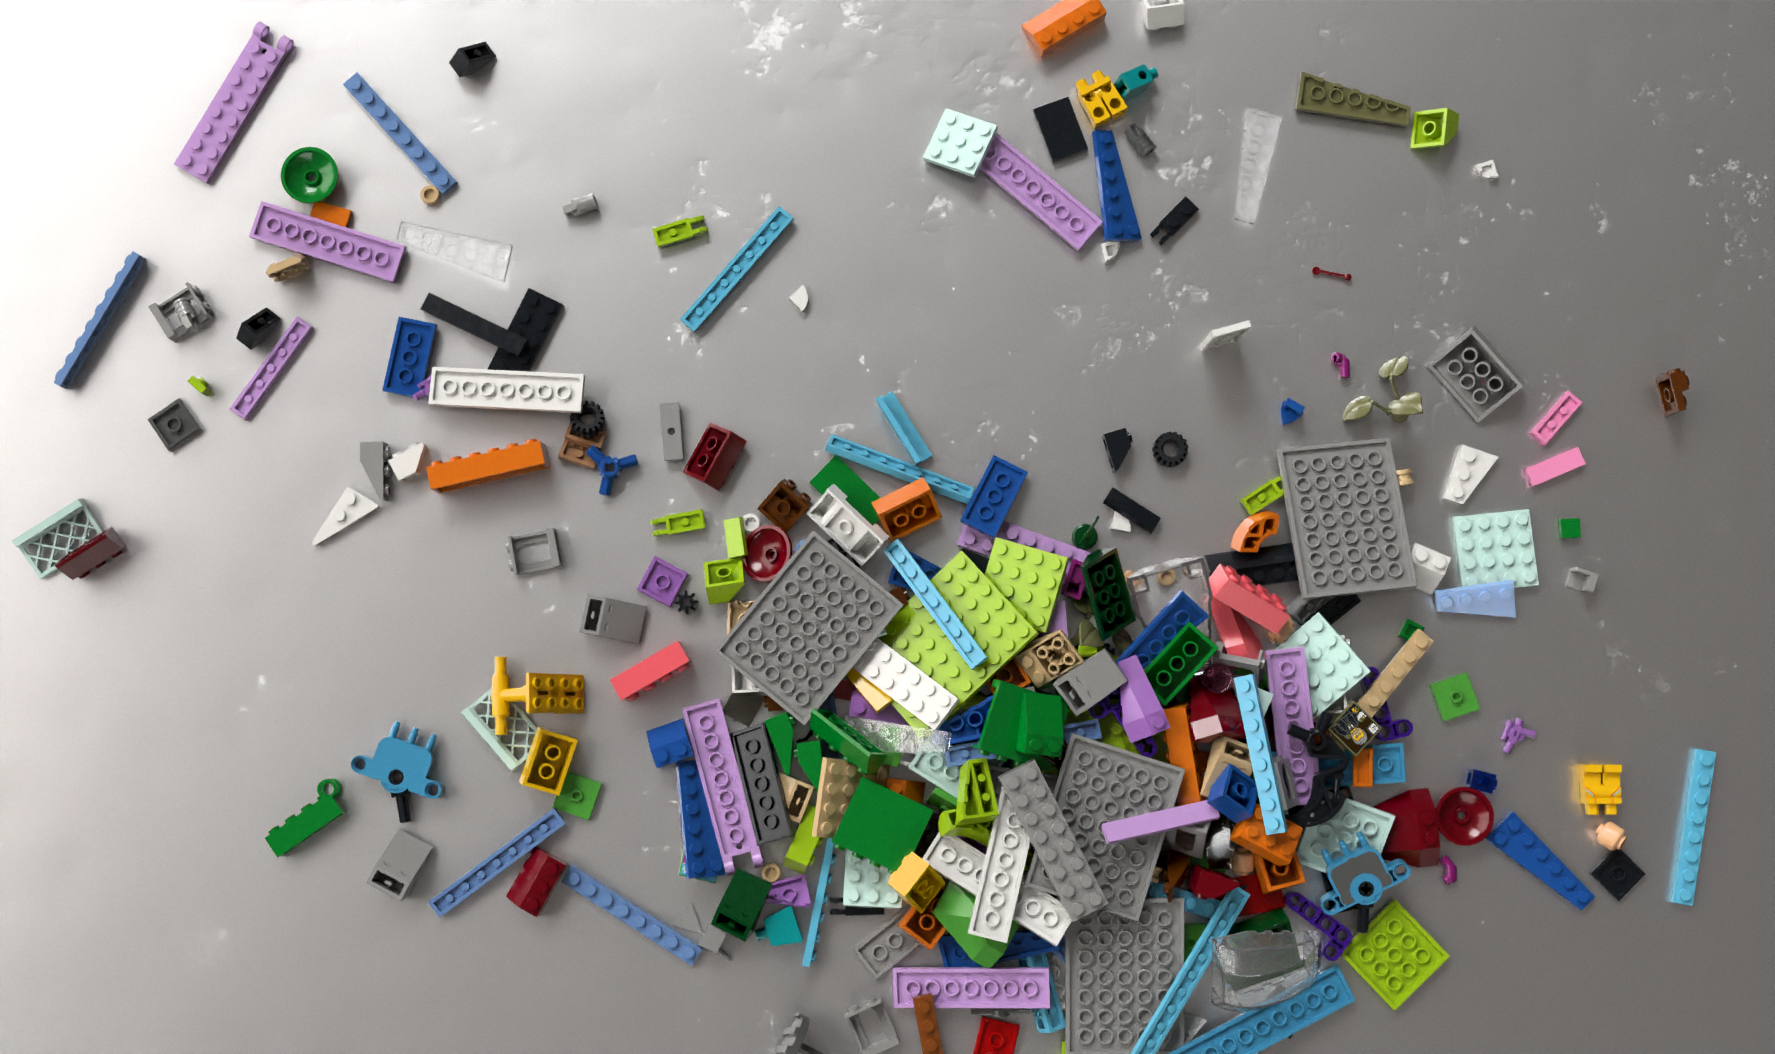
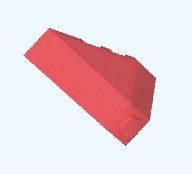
[1206,595,1265,670]

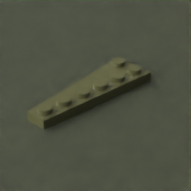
[1295,72,1411,127]

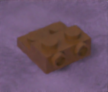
[1655,368,1689,416]
[757,479,813,533]

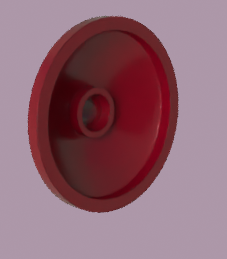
[742,525,792,582]
[1435,787,1494,846]

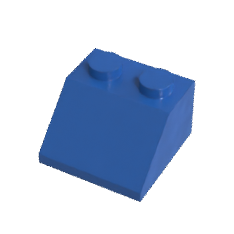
[646,718,694,768]
[1207,764,1258,823]

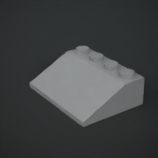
[1427,325,1525,423]

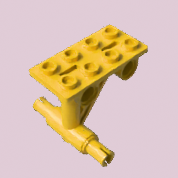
[491,657,584,735]

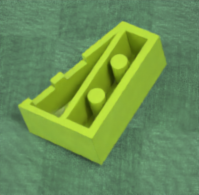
[955,758,1000,826]
[782,804,823,874]

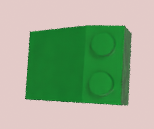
[1015,691,1064,757]
[765,712,797,775]
[793,740,823,792]

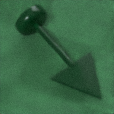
[1071,516,1100,550]

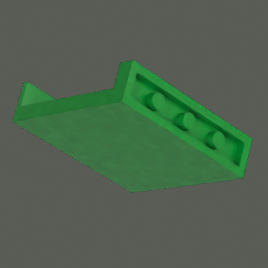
[973,679,1069,773]
[832,776,933,874]

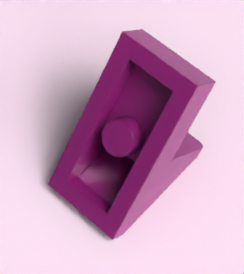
[1061,559,1085,601]

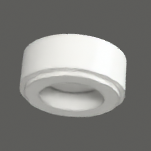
[743,513,761,533]

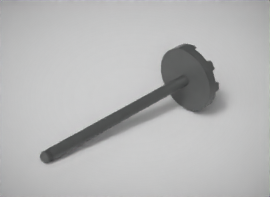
[774,1012,824,1054]

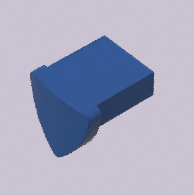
[1280,398,1305,425]

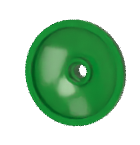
[281,147,339,204]

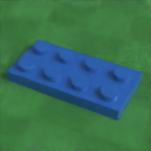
[382,317,437,397]
[960,455,1028,539]

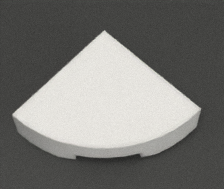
[1474,160,1499,180]
[1100,241,1120,263]
[789,285,808,312]
[1111,511,1131,533]

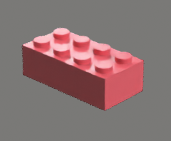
[1206,564,1290,634]
[610,641,693,702]

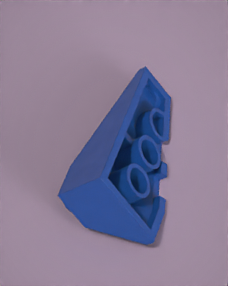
[937,695,993,747]

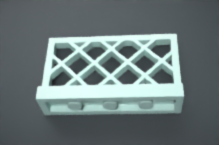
[12,498,103,579]
[461,688,537,772]

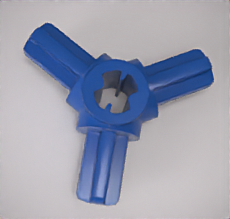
[586,445,638,496]

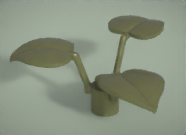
[1342,355,1423,423]
[1071,591,1133,651]

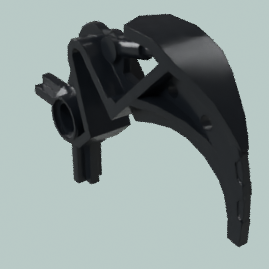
[1284,711,1349,827]

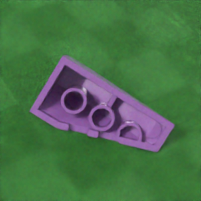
[1117,655,1171,743]
[848,687,910,726]

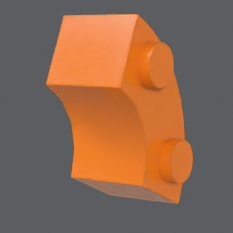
[1231,511,1279,552]

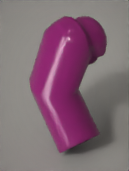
[1331,352,1350,378]
[1439,854,1457,885]

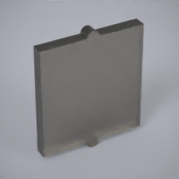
[723,692,764,727]

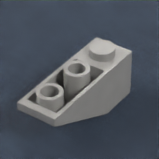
[360,441,391,501]

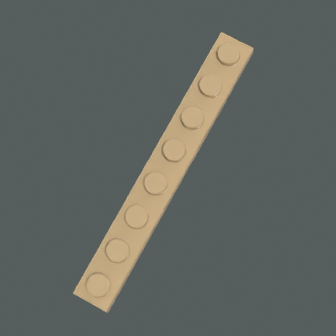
[1330,629,1434,760]

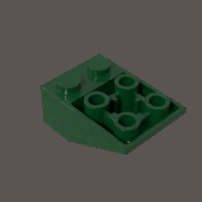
[711,867,773,942]

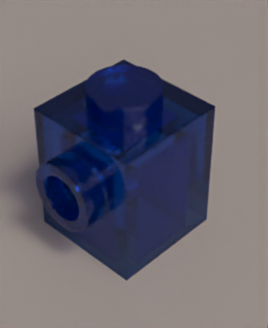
[1464,769,1498,794]

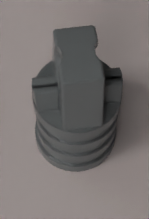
[1125,123,1157,158]

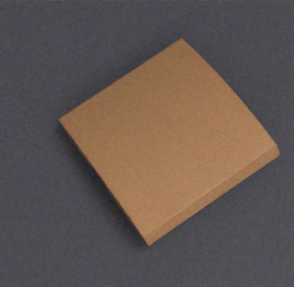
[558,424,607,470]

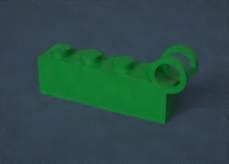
[265,779,347,858]

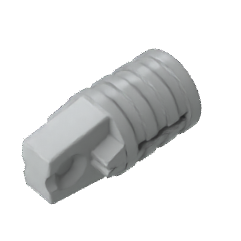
[562,193,599,216]
[173,298,199,332]

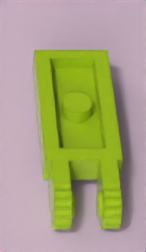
[652,215,708,248]
[1240,475,1284,516]
[650,509,706,536]

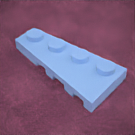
[1434,580,1516,617]

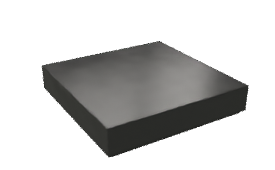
[147,398,202,451]

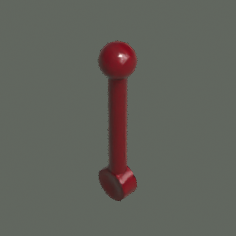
[1312,267,1352,281]

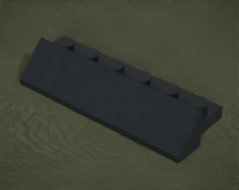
[1204,543,1299,593]

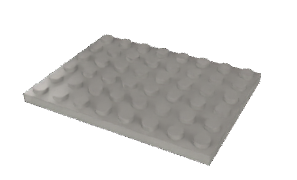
[1276,438,1417,600]
[715,531,904,726]
[1024,733,1185,921]
[1065,897,1184,1054]

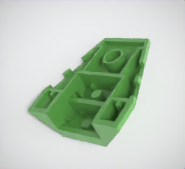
[932,881,1020,968]

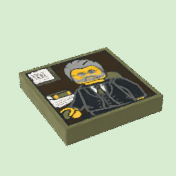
[1327,701,1382,757]

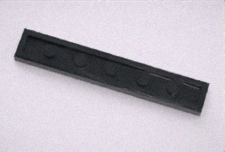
[421,293,529,357]

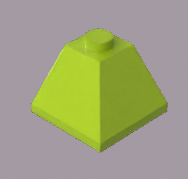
[1410,108,1459,149]
[704,557,745,605]

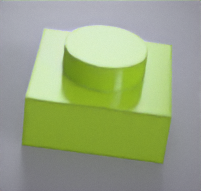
[188,375,212,396]

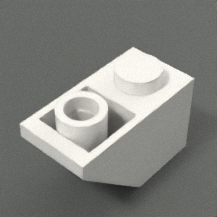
[388,442,428,483]

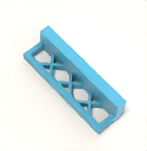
[876,391,932,466]
[1018,953,1065,1033]

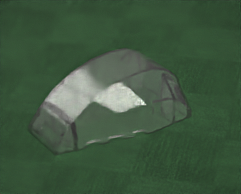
[1127,556,1212,678]
[1211,930,1323,1012]

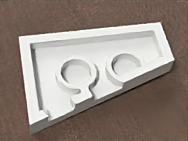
[1443,444,1498,505]

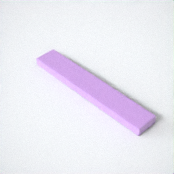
[230,317,314,421]
[1101,800,1220,845]

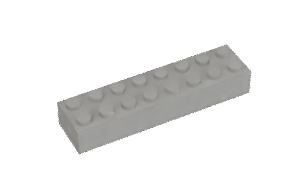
[997,759,1109,922]

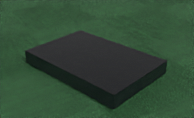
[1033,97,1088,163]

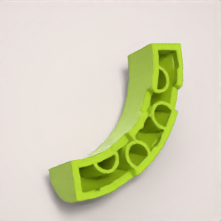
[938,809,1033,874]

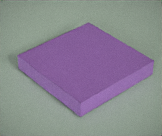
[637,556,689,608]

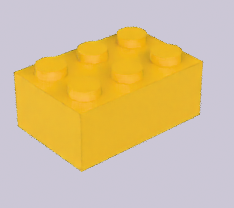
[519,726,578,796]
[887,852,946,914]

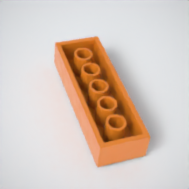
[426,439,551,493]
[1163,700,1206,806]

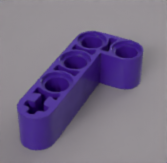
[1360,667,1413,741]
[1088,690,1157,757]
[1283,891,1352,961]

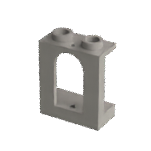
[148,282,213,342]
[506,528,563,575]
[1212,641,1266,687]
[1272,755,1300,810]
[1165,806,1211,859]
[845,996,900,1054]

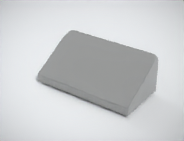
[1286,593,1327,627]

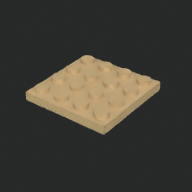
[812,757,890,838]

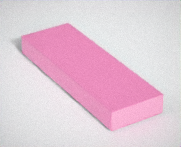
[1530,390,1583,446]
[1524,447,1586,487]

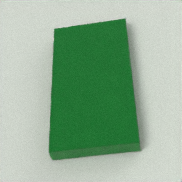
[809,455,880,526]

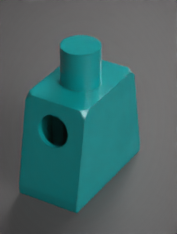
[1113,64,1158,102]
[755,906,803,946]

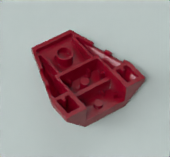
[1188,674,1248,745]
[1372,788,1441,868]

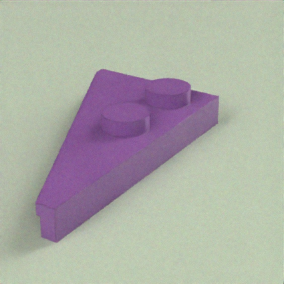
[766,873,812,908]

